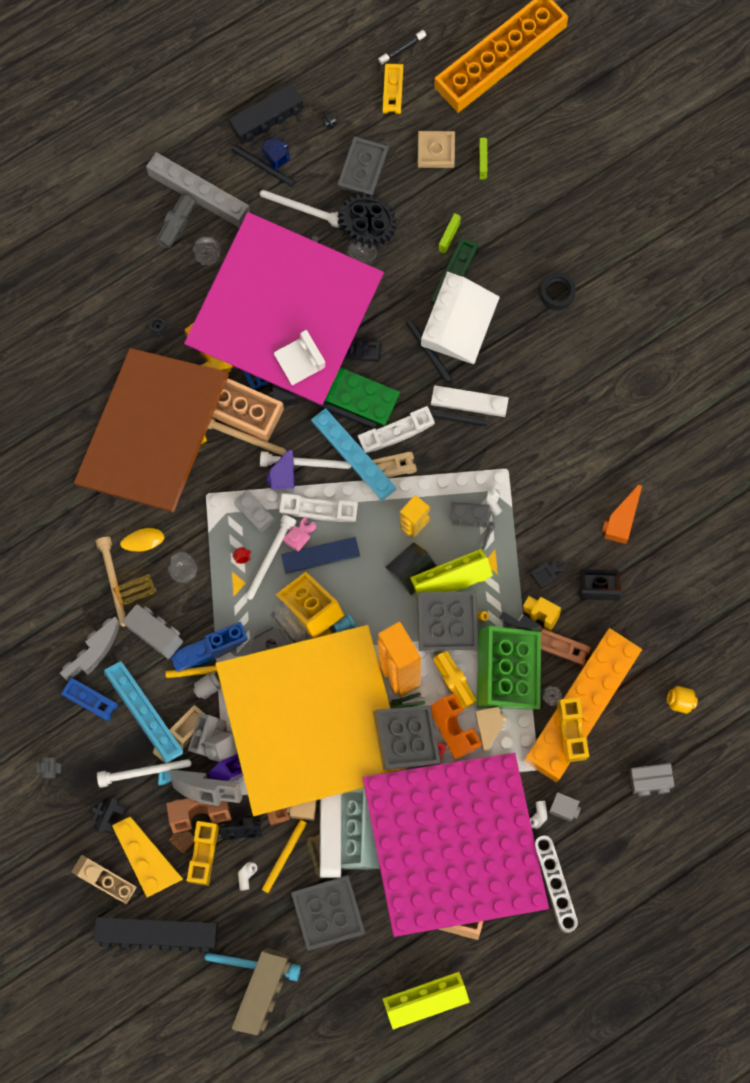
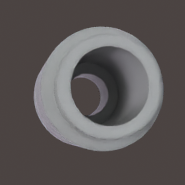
[193,672,221,699]

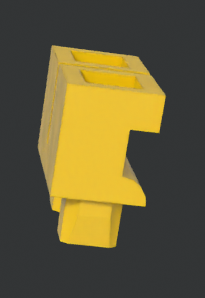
[523,596,561,632]

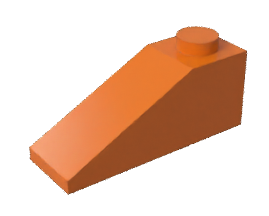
[602,485,642,544]

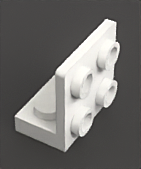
[274,330,325,385]

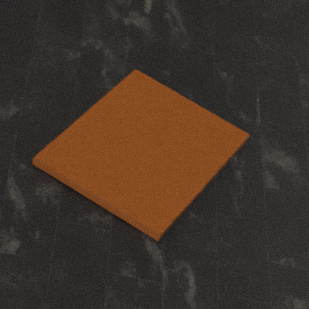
[74,348,229,513]

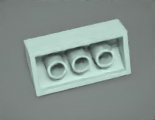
[341,788,380,870]

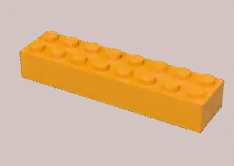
[434,0,568,113]
[377,621,421,698]
[523,628,642,782]

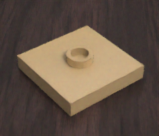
[418,131,455,168]

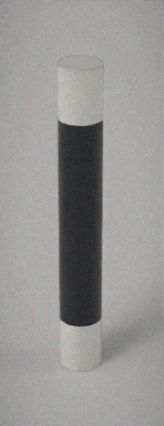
[378,30,426,64]

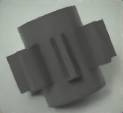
[36,758,61,779]

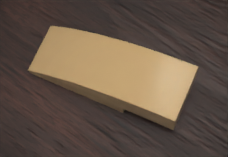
[153,705,205,763]

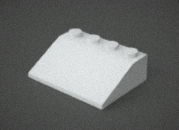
[421,272,499,364]

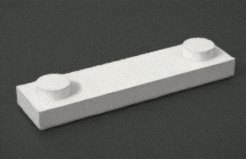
[431,385,508,417]

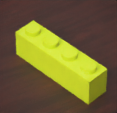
[410,549,493,598]
[383,972,469,1029]

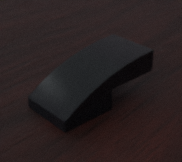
[345,339,382,362]
[499,612,543,632]

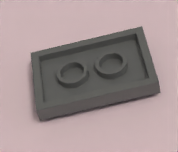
[337,137,389,197]

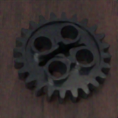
[337,194,397,248]

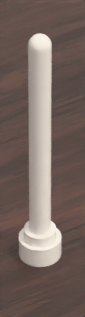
[259,190,340,228]
[260,451,351,469]
[246,514,297,600]
[97,759,191,788]

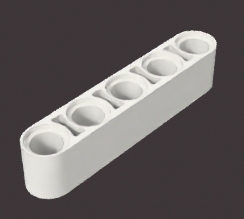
[320,794,341,878]
[535,836,578,933]

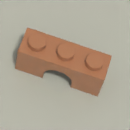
[166,798,231,833]

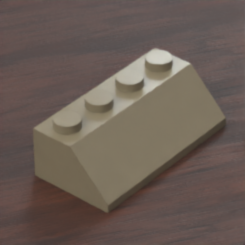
[232,947,291,1035]

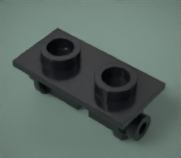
[221,817,262,840]

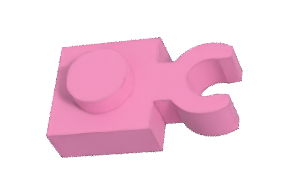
[282,517,316,552]

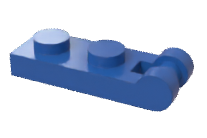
[61,678,118,722]

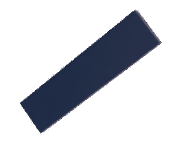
[281,537,360,574]

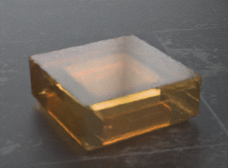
[169,830,194,854]

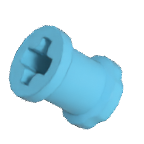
[333,613,356,632]

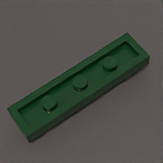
[431,237,479,305]

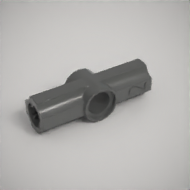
[156,194,196,249]

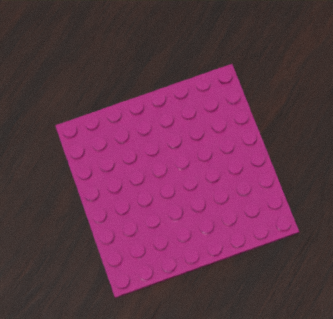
[184,212,384,405]
[362,753,549,937]

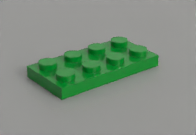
[325,367,400,427]

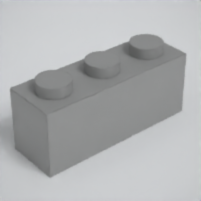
[122,604,183,659]

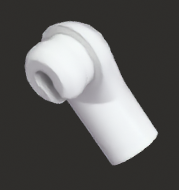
[485,486,502,516]
[530,801,547,829]
[238,862,257,891]

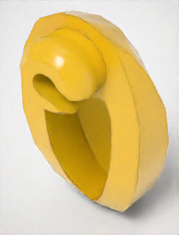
[120,528,164,552]

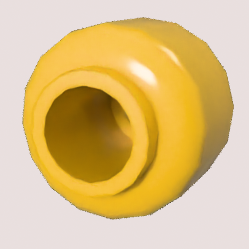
[667,686,698,714]

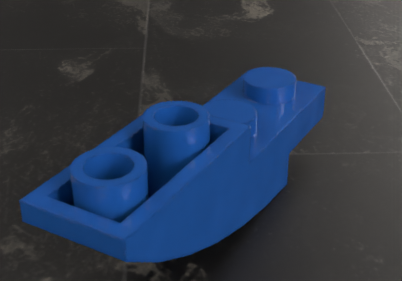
[171,622,248,673]

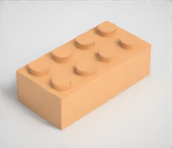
[212,379,284,442]

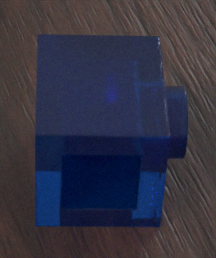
[261,136,290,170]

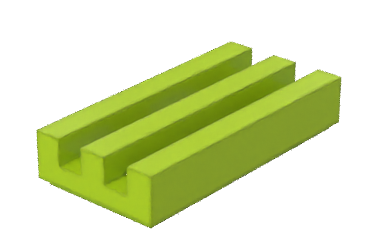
[479,138,487,179]
[439,213,461,254]

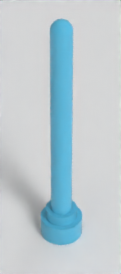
[204,953,300,981]

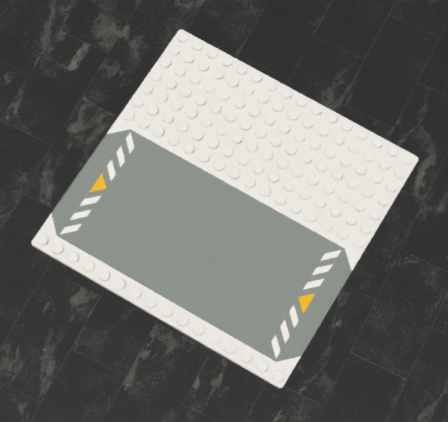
[206,469,536,795]

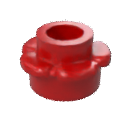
[232,547,251,564]

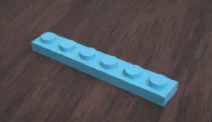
[311,408,397,501]
[104,661,183,763]

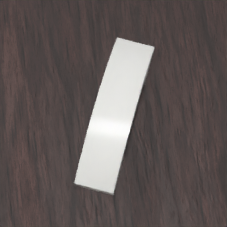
[358,406,435,453]
[280,493,358,522]

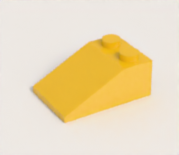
[276,572,344,638]

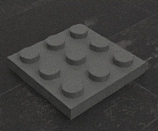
[418,591,478,651]
[373,705,441,770]
[291,875,366,951]

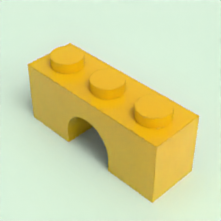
[400,495,430,538]
[557,697,589,763]
[187,821,219,886]

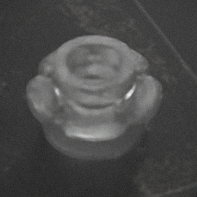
[543,686,562,706]

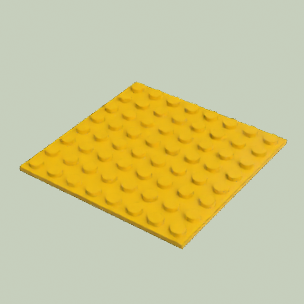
[216,625,407,817]

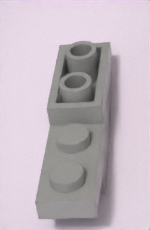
[60,617,120,682]
[169,770,242,806]

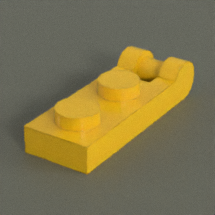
[383,64,403,114]

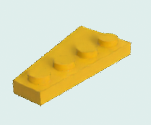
[112,816,183,897]

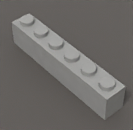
[146,152,250,228]

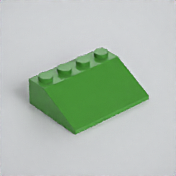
[477,626,541,710]

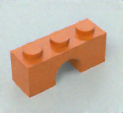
[431,693,483,760]

